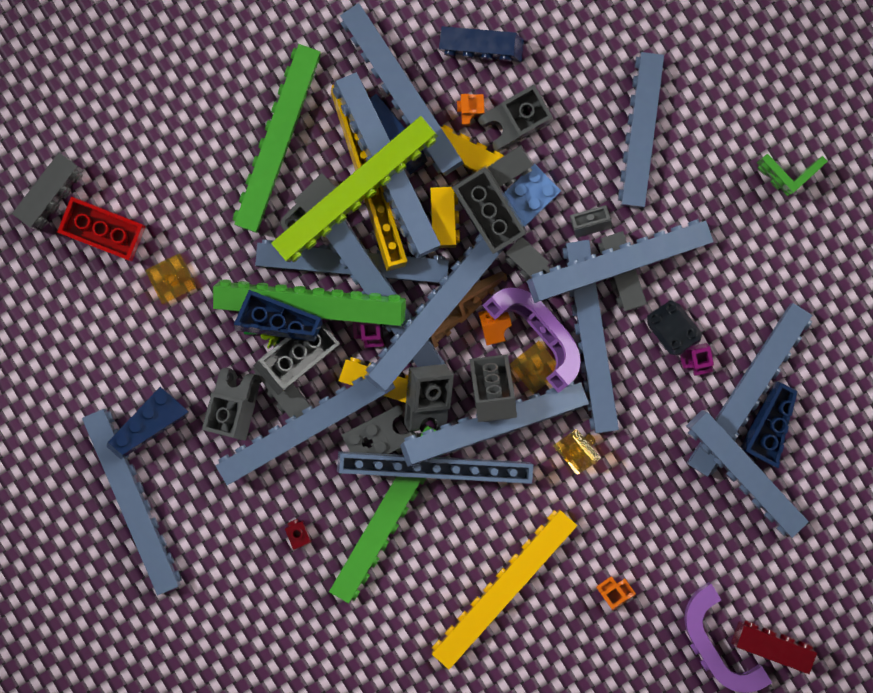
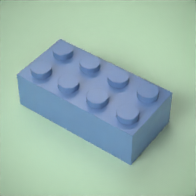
[504,163,561,227]

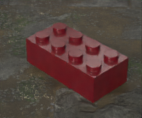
[731,620,817,675]

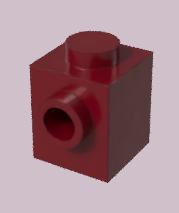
[285,519,312,550]

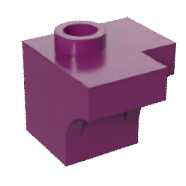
[352,321,384,348]
[680,343,714,376]

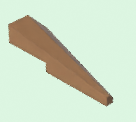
[429,271,507,348]

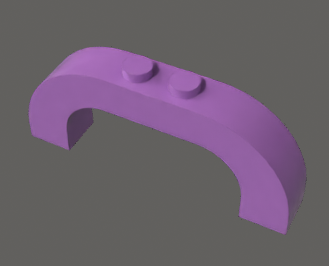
[482,288,580,393]
[684,582,772,693]

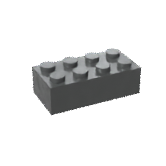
[12,152,84,231]
[452,165,527,254]
[253,323,340,395]
[469,354,517,422]

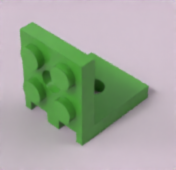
[757,154,828,196]

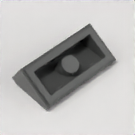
[569,205,612,238]

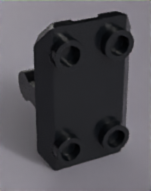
[647,300,702,356]

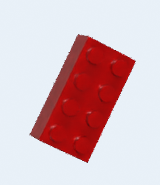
[57,197,146,262]

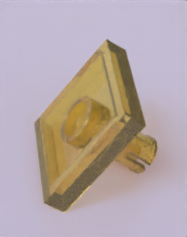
[145,253,197,305]
[509,341,556,394]
[553,428,601,475]

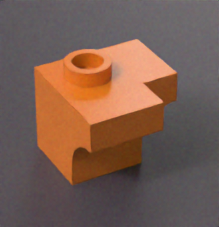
[457,94,485,126]
[478,310,512,345]
[596,576,636,611]

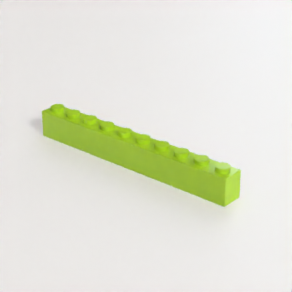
[271,116,438,262]

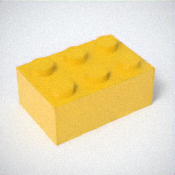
[430,187,460,248]

